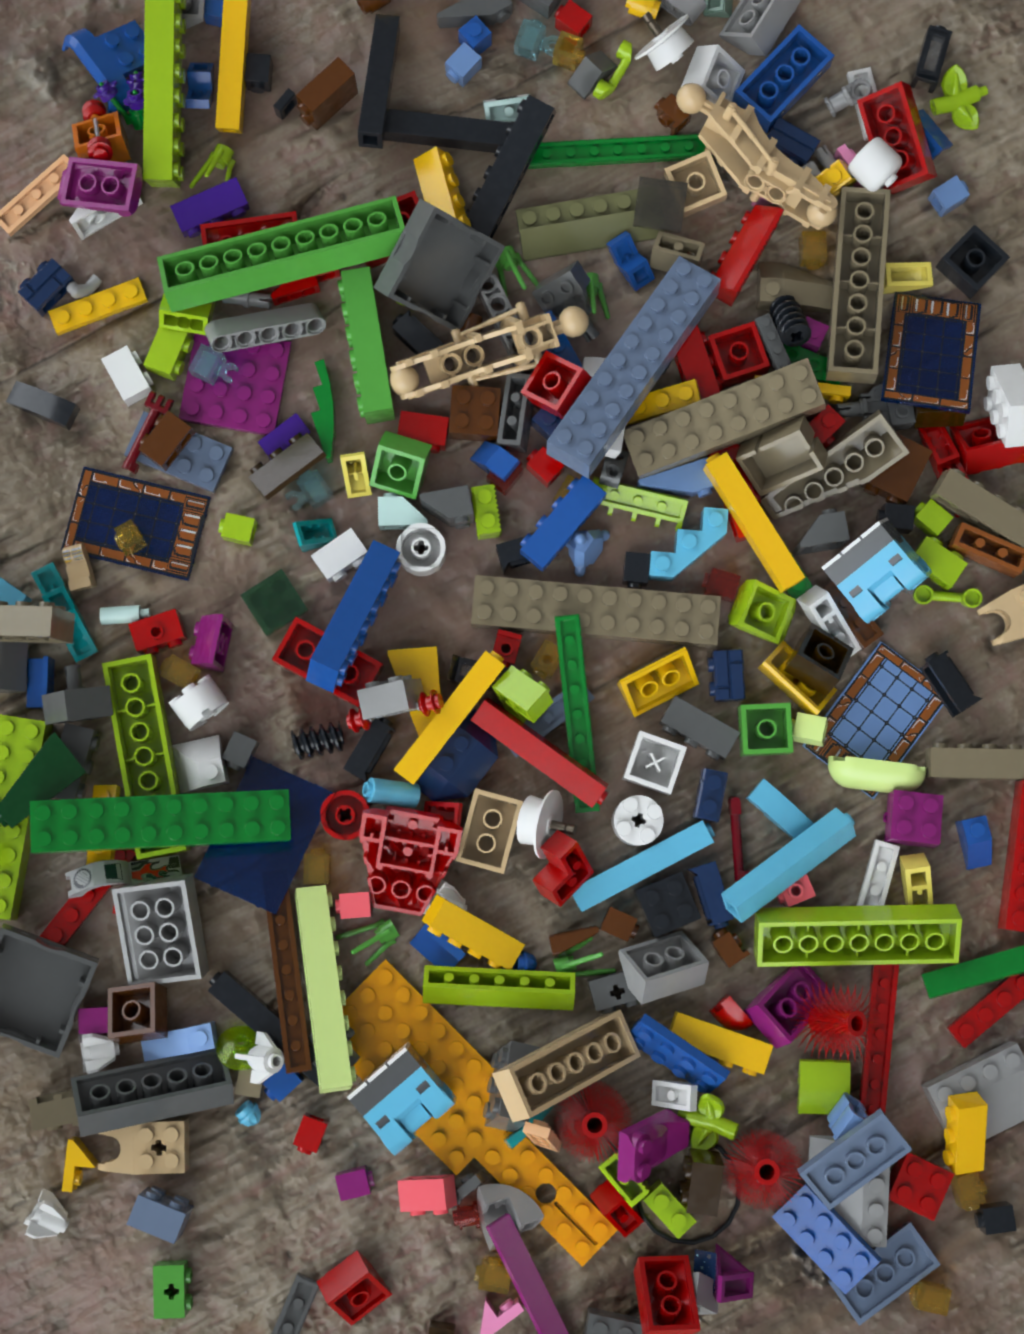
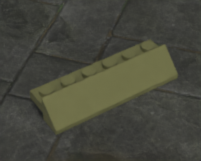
[515,186,664,262]

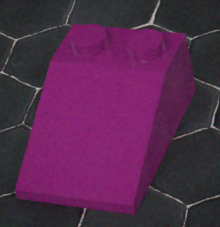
[189,614,234,672]
[743,966,831,1049]

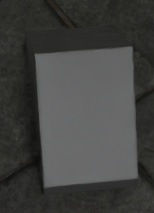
[568,50,618,100]

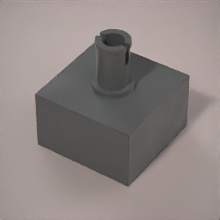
[41,665,113,725]

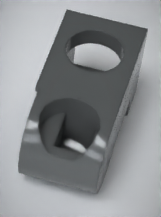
[599,450,630,489]

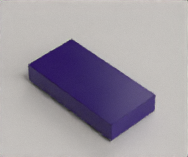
[257,413,311,460]

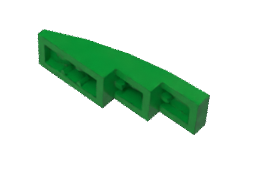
[311,359,336,464]

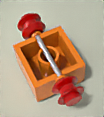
[72,100,131,162]

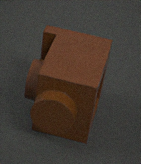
[654,93,692,135]
[710,927,750,968]

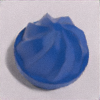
[513,951,537,971]

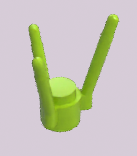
[189,144,236,188]

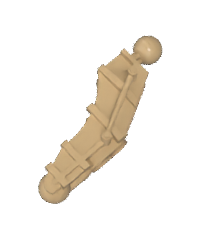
[676,83,838,230]
[389,301,589,400]

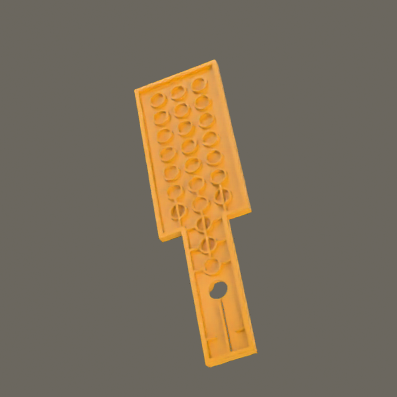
[342,959,617,1267]

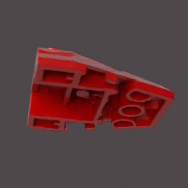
[359,805,463,916]

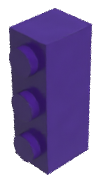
[170,177,250,238]

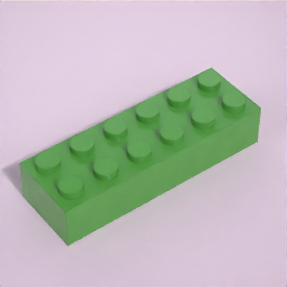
[337,266,396,425]

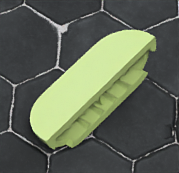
[828,756,927,793]

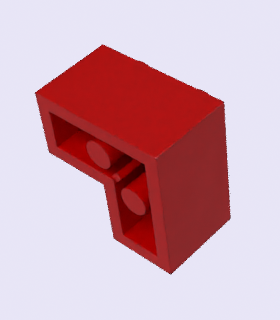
[532,830,594,907]

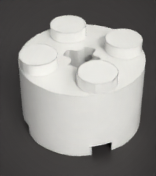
[396,523,446,576]
[169,674,229,731]
[611,795,664,846]

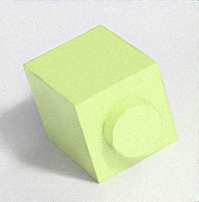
[792,712,828,747]

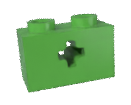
[153,1260,193,1319]

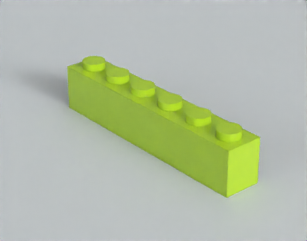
[423,965,575,1011]

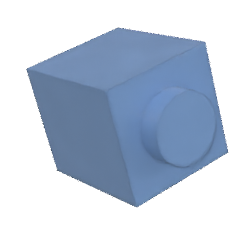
[445,42,482,87]
[928,175,970,217]

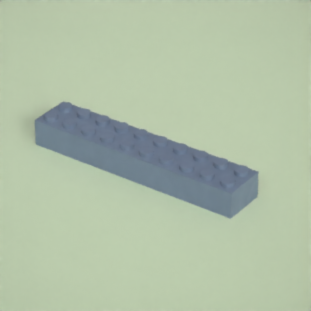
[547,256,721,479]

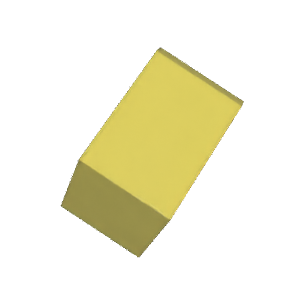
[340,452,372,499]

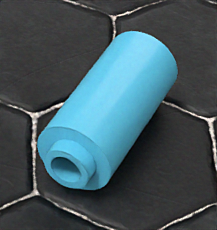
[362,777,420,808]

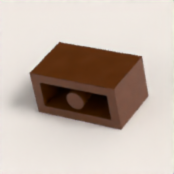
[139,411,195,471]

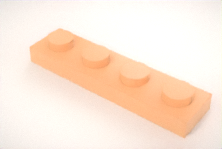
[0,154,69,237]
[523,1119,562,1152]

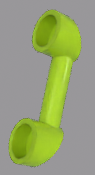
[592,39,632,100]
[913,585,983,608]

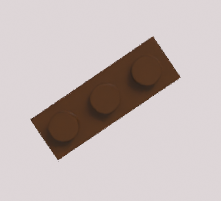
[822,581,884,649]

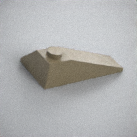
[756,262,833,313]

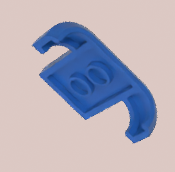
[62,20,144,115]

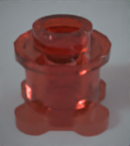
[452,1201,480,1231]

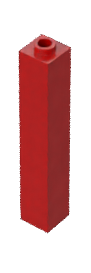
[471,698,609,808]

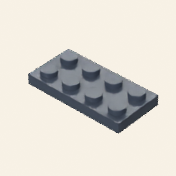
[124,411,234,494]
[797,1108,913,1211]
[828,1221,941,1326]

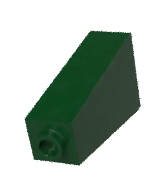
[0,732,86,829]

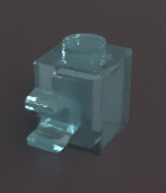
[514,18,560,62]
[188,343,239,386]
[285,469,334,511]

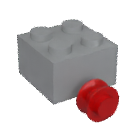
[346,675,444,733]

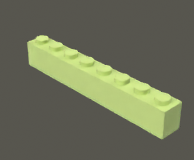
[294,885,356,1094]

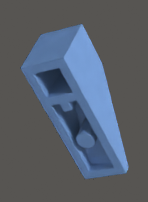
[637,457,715,498]

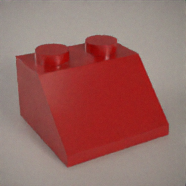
[316,1250,392,1326]

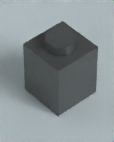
[222,731,260,771]

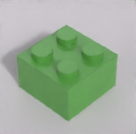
[369,431,432,500]
[737,703,793,756]

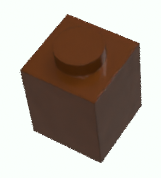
[599,906,640,942]

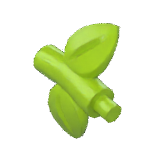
[930,64,988,130]
[678,1093,739,1150]

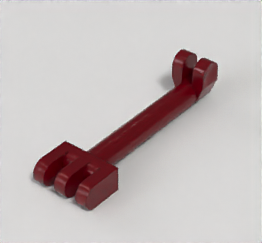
[121,390,174,474]
[728,796,751,882]

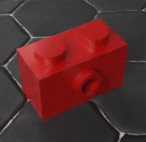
[809,404,846,449]
[128,609,188,655]

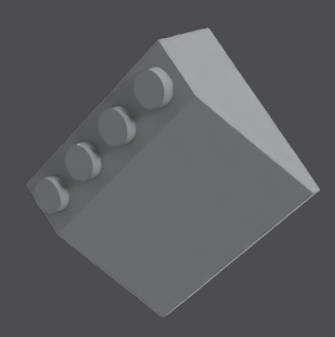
[112,873,209,985]
[921,1041,1024,1139]
[808,1135,890,1247]

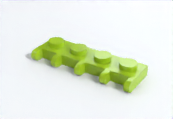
[593,477,688,532]

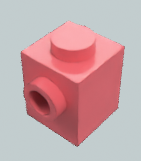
[776,874,816,907]

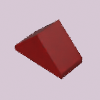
[424,801,463,827]

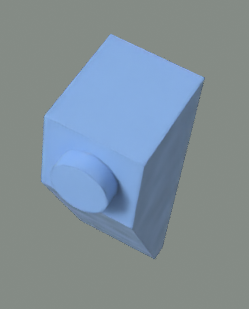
[141,1021,219,1062]

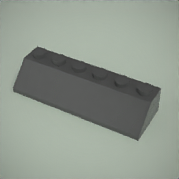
[71,1046,234,1137]

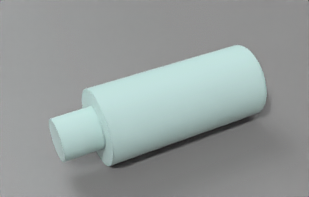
[100,605,151,625]

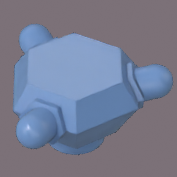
[565,529,610,577]

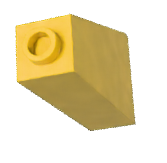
[387,646,441,736]

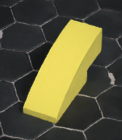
[883,262,933,294]

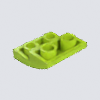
[797,1059,851,1115]

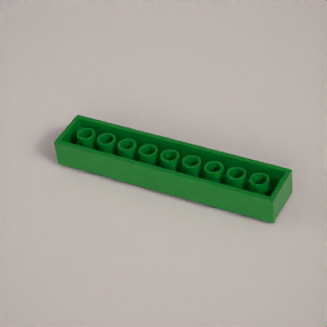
[30,789,291,854]

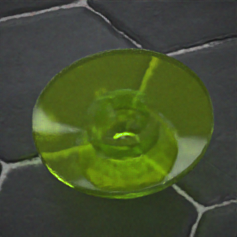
[216,1025,257,1070]

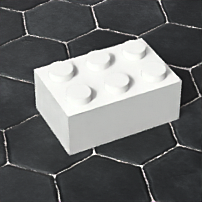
[984,363,1024,448]

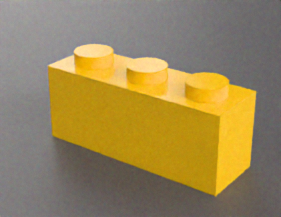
[943,1091,988,1175]

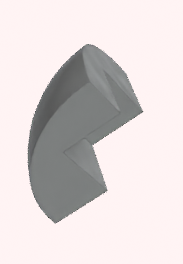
[477,1184,544,1252]

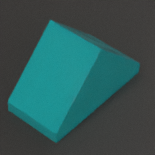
[292,518,337,552]

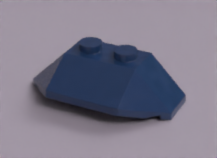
[417,709,498,802]

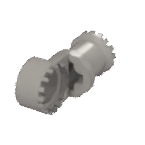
[823,78,873,117]

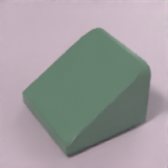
[703,0,733,18]

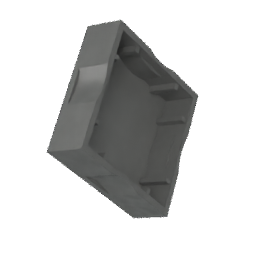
[373,199,505,330]
[0,923,99,1058]

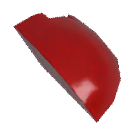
[709,995,754,1031]

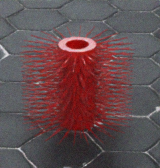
[792,981,882,1062]
[553,1080,632,1164]
[722,1128,803,1210]

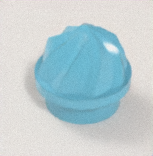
[235,1100,261,1127]

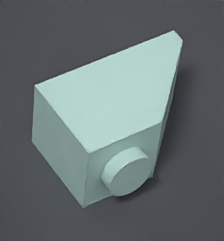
[378,493,428,530]

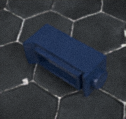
[687,861,734,929]

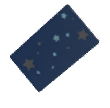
[694,1249,717,1296]

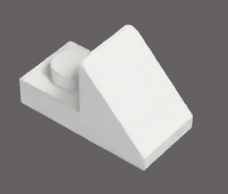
[651,1080,698,1112]

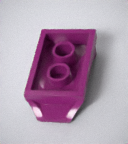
[57,157,143,217]
[617,1109,690,1183]

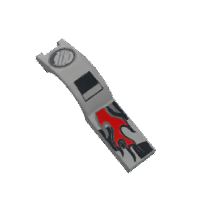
[65,855,182,898]

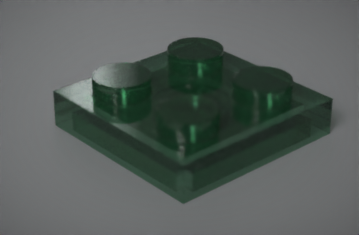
[240,569,309,637]

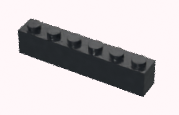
[465,95,557,238]

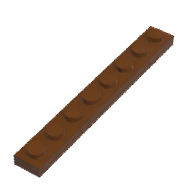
[262,869,312,1074]

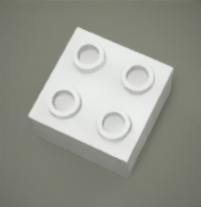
[622,731,687,796]

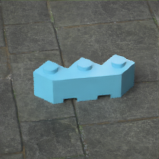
[648,507,729,582]

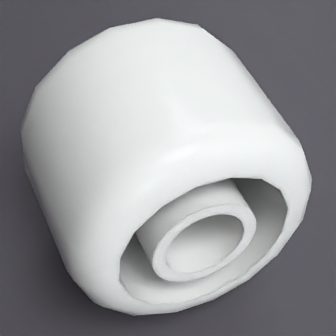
[848,137,902,192]

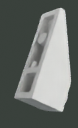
[797,585,862,656]

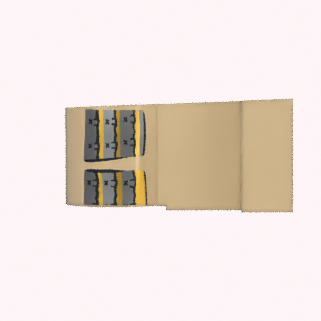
[62,543,97,592]

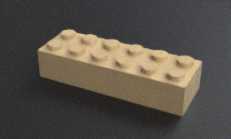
[492,1009,641,1122]

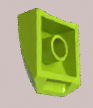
[728,579,796,645]

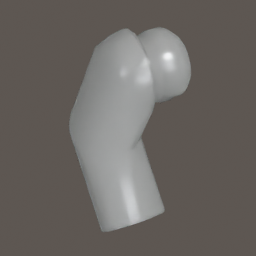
[66,274,103,299]

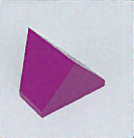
[714,1243,754,1303]

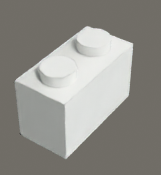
[101,345,154,407]
[311,528,367,583]

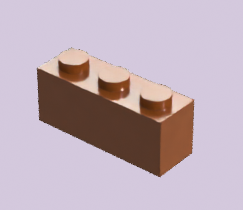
[946,522,1024,578]

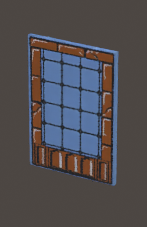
[802,641,944,799]

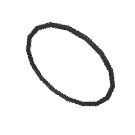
[637,1135,742,1245]

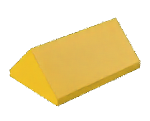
[758,640,837,715]
[617,647,699,718]

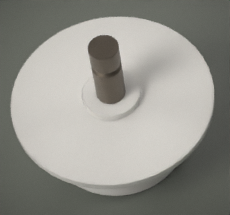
[634,11,694,71]
[517,790,577,859]

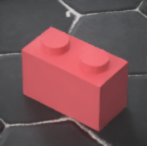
[397,1174,457,1216]

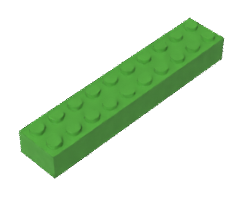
[157,196,405,312]

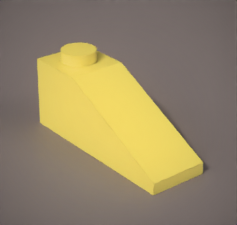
[899,853,933,905]

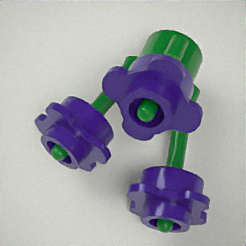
[93,71,144,130]

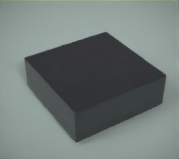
[273,88,297,120]

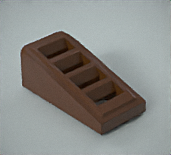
[549,925,599,956]

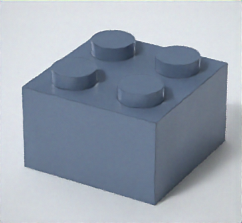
[126,1186,194,1244]

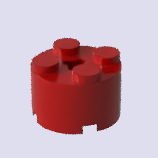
[320,790,371,841]

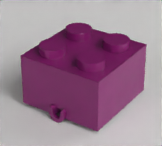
[883,790,944,848]

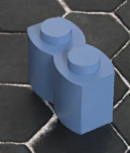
[827,1092,869,1141]

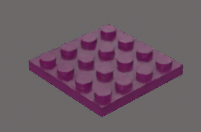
[179,334,292,435]

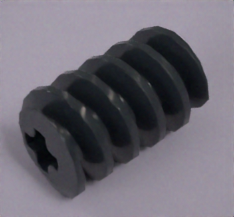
[770,295,812,347]
[291,720,344,760]

